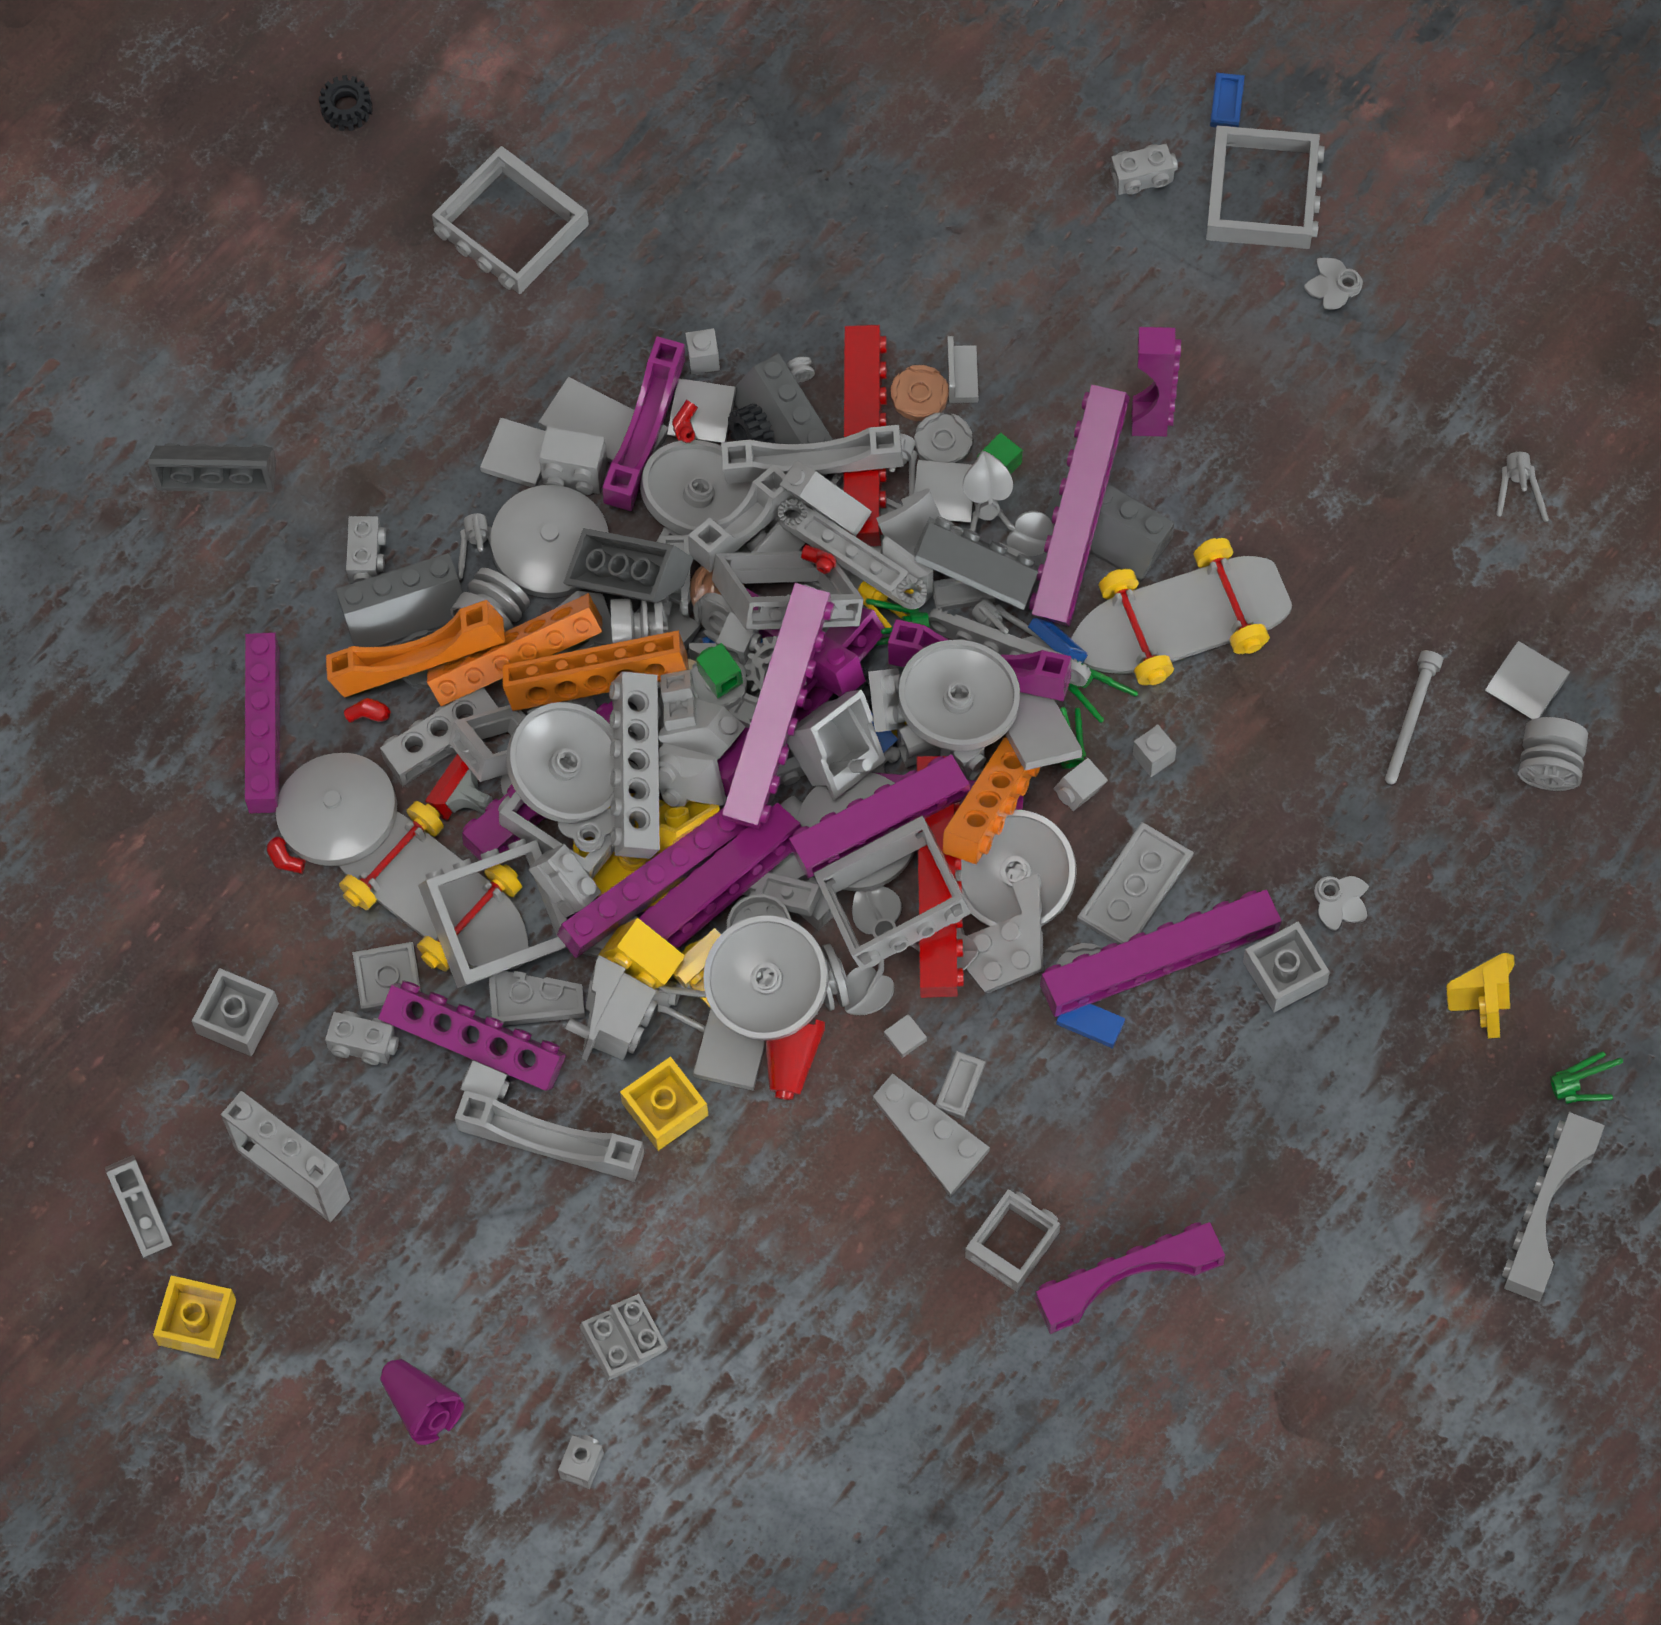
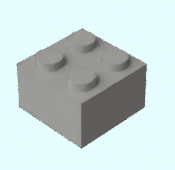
[539,427,608,495]
[1243,921,1330,1013]
[192,968,279,1057]

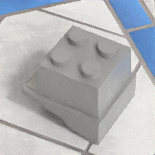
[787,690,886,800]
[565,955,658,1061]

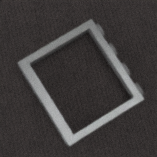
[1206,125,1325,249]
[432,146,589,294]
[712,551,864,630]
[498,760,660,879]
[814,816,971,971]
[418,839,567,988]
[221,1091,350,1223]

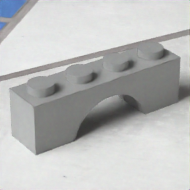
[688,464,795,572]

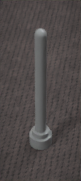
[1385,650,1444,785]

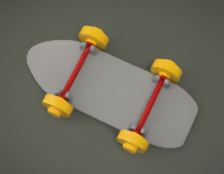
[1071,538,1292,685]
[339,801,529,972]

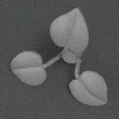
[953,451,1054,556]
[845,886,979,1015]

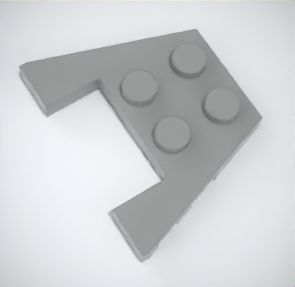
[956,874,1044,993]

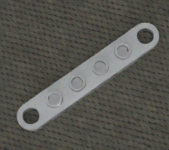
[777,499,927,609]
[928,608,1091,686]

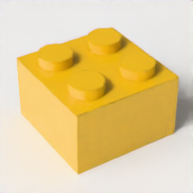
[598,918,685,989]
[620,1056,708,1151]
[153,1275,236,1359]

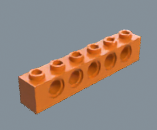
[427,593,603,706]
[503,630,688,711]
[943,735,1041,865]

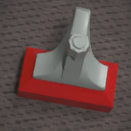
[425,754,493,821]

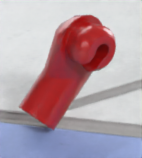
[672,400,698,443]
[801,545,837,574]
[344,698,391,723]
[267,837,305,874]

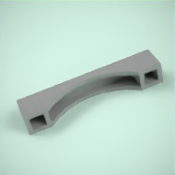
[721,425,904,484]
[455,1091,645,1182]
[1501,1112,1605,1302]

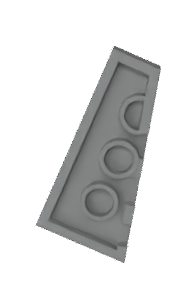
[873,1073,990,1197]

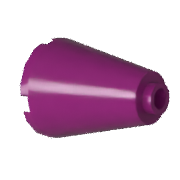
[380,1359,464,1445]

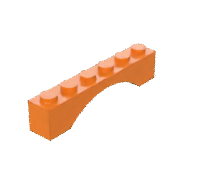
[326,600,505,698]

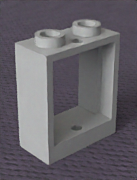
[449,705,527,782]
[965,1189,1060,1292]

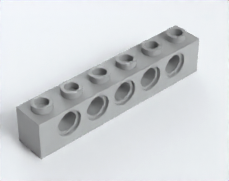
[609,671,660,859]

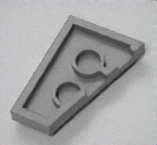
[489,971,585,1026]

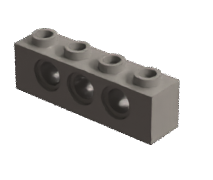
[380,687,498,787]

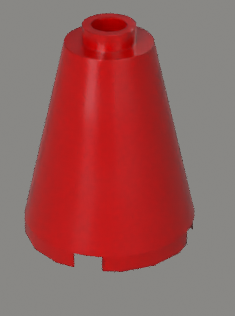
[765,1019,825,1100]

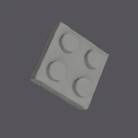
[868,668,906,732]

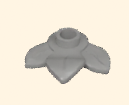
[1304,258,1363,310]
[558,808,615,852]
[1314,876,1369,931]

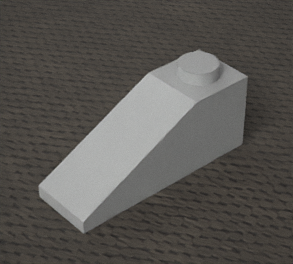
[105,1155,172,1258]

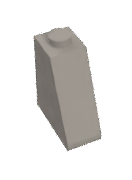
[780,460,872,536]

